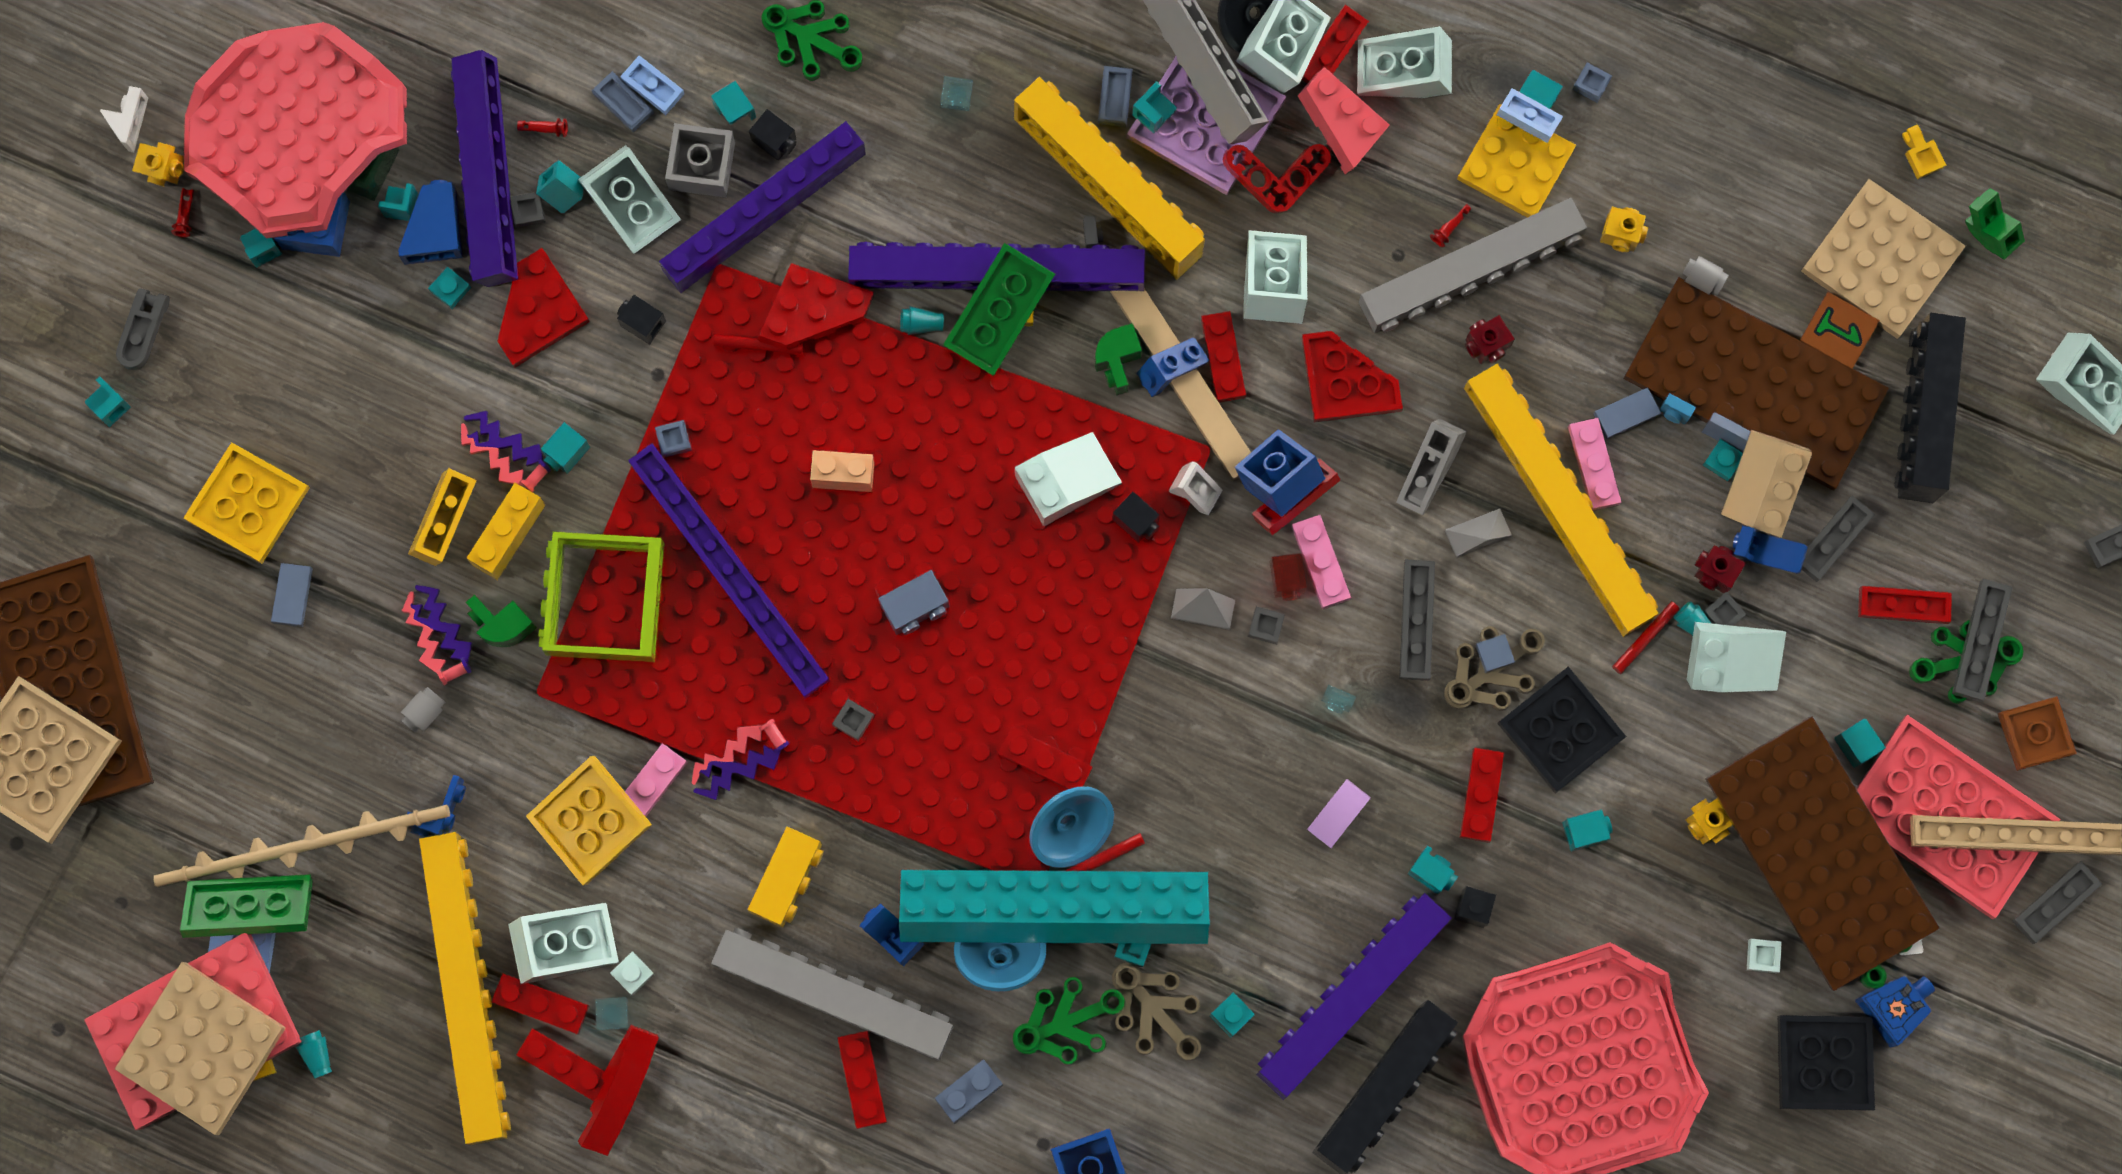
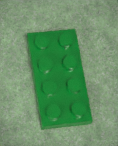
[943,243,1055,376]
[180,874,313,938]

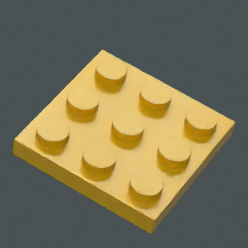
[1457,104,1576,218]
[184,442,310,564]
[526,756,652,886]

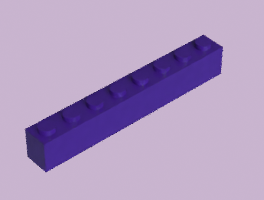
[451,50,518,287]
[659,121,866,294]
[1256,893,1452,1100]

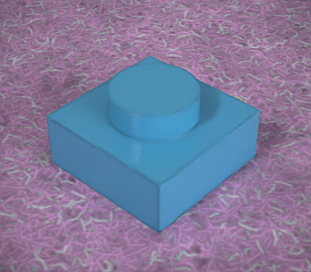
[1659,393,1696,424]

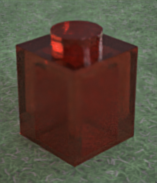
[1270,553,1307,601]

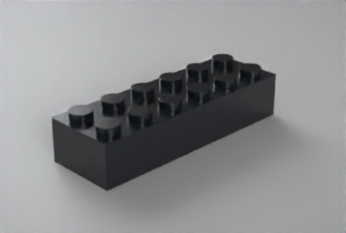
[1894,312,1966,504]
[1312,1000,1458,1174]

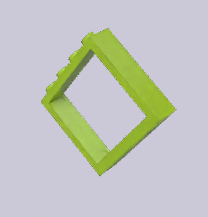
[538,532,664,662]

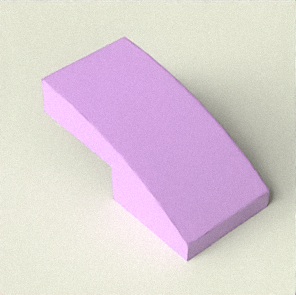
[1307,779,1371,848]

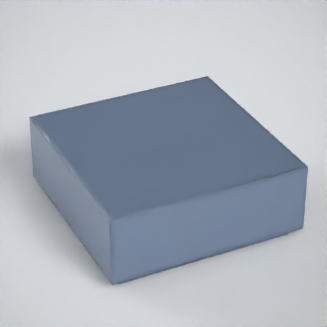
[1572,62,1612,103]
[655,420,692,458]
[1475,634,1515,673]

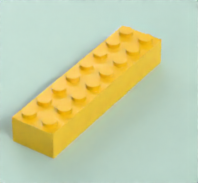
[1014,76,1205,280]

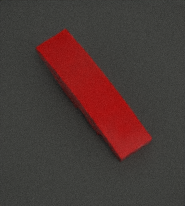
[578,1025,659,1156]

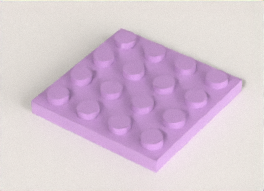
[1127,56,1286,195]

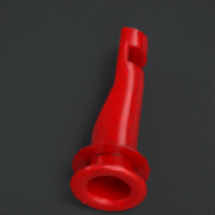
[517,118,568,137]
[171,188,194,237]
[1430,204,1471,247]

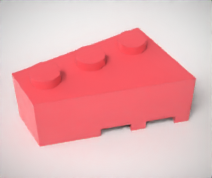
[1298,67,1390,174]

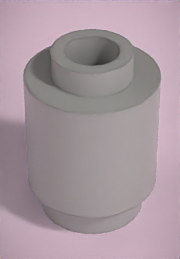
[1682,256,1729,295]
[401,687,446,732]

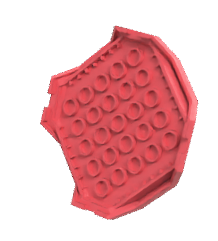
[184,22,407,238]
[1462,942,1709,1174]

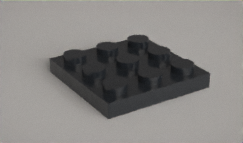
[1497,666,1627,794]
[1777,1015,1875,1111]

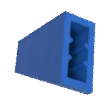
[398,180,463,265]

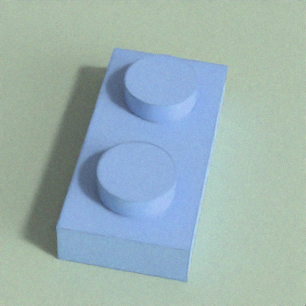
[620,56,685,115]
[1497,88,1563,143]

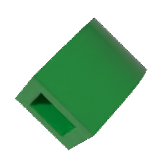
[1965,188,2025,260]
[1095,323,1142,395]
[465,595,537,648]

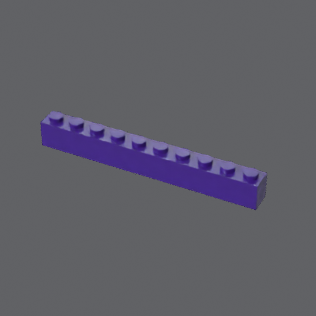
[848,242,1145,291]

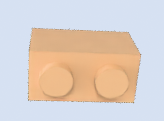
[810,450,874,492]

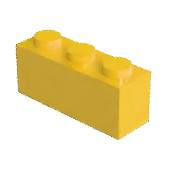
[408,468,477,566]
[467,483,545,581]
[747,826,824,928]

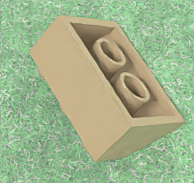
[1721,430,1812,538]

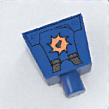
[1855,976,1935,1048]

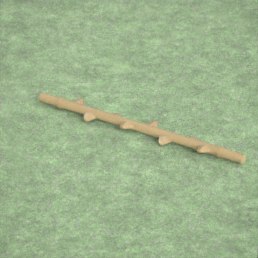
[154,805,450,887]

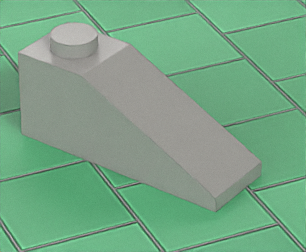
[1396,419,1467,515]

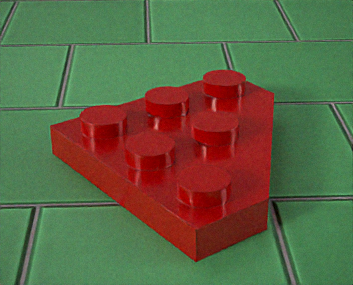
[497,248,590,368]
[759,263,874,351]
[1301,331,1403,422]

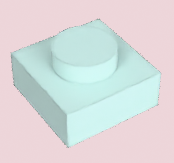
[1747,939,1781,973]
[610,951,654,996]

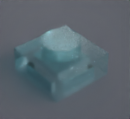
[940,76,973,111]
[1321,685,1356,714]
[595,997,629,1031]

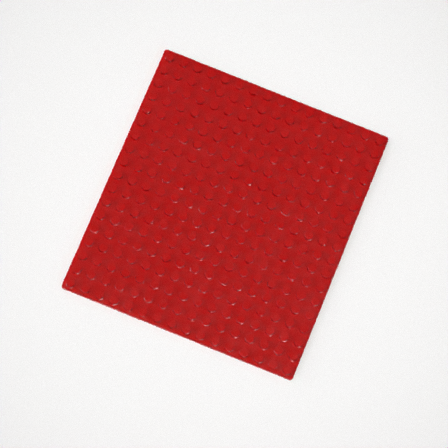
[537,264,1210,871]

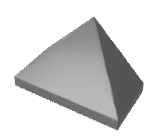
[1445,509,1512,558]
[1171,588,1235,630]

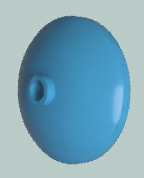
[1029,786,1114,868]
[954,942,1046,992]

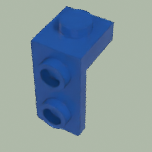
[1136,338,1209,397]
[1733,525,1808,574]
[407,775,466,838]
[860,904,924,966]

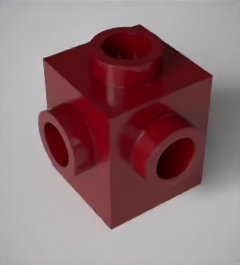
[1465,315,1515,364]
[1694,545,1746,593]

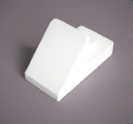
[100,86,148,152]
[1169,461,1223,515]

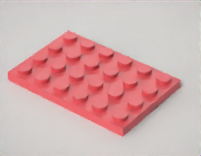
[1857,715,2061,919]
[84,933,301,1130]

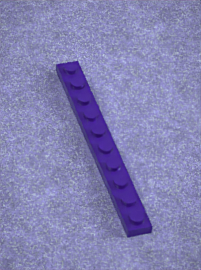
[628,443,830,698]

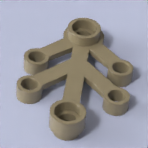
[1444,626,1545,711]
[1112,963,1201,1061]

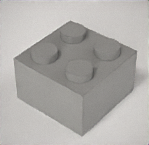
[665,123,735,198]

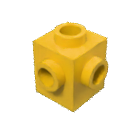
[132,142,184,187]
[1600,206,1648,252]
[1685,798,1732,844]

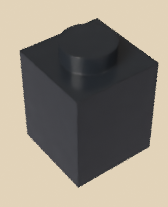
[749,109,796,161]
[617,295,666,345]
[1112,491,1160,543]
[1454,886,1496,928]

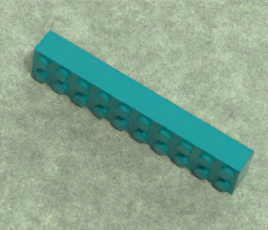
[899,870,1210,944]

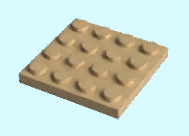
[1801,179,1965,339]
[0,676,122,844]
[115,962,286,1135]

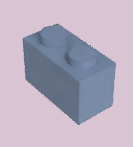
[878,570,949,635]
[935,1059,1003,1124]

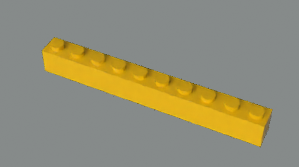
[1464,363,1659,637]
[419,832,511,1145]

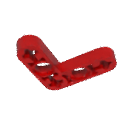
[1222,144,1331,214]

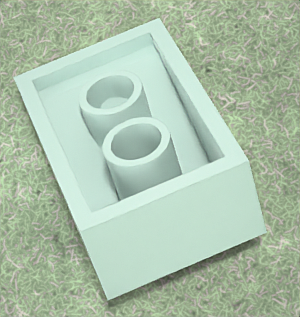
[1236,0,1331,94]
[1357,26,1452,98]
[578,145,681,254]
[1244,230,1307,324]
[2036,332,2122,435]
[1015,432,1122,526]
[1687,622,1786,692]
[508,903,619,984]

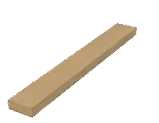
[1110,288,1251,481]
[1910,815,2122,856]

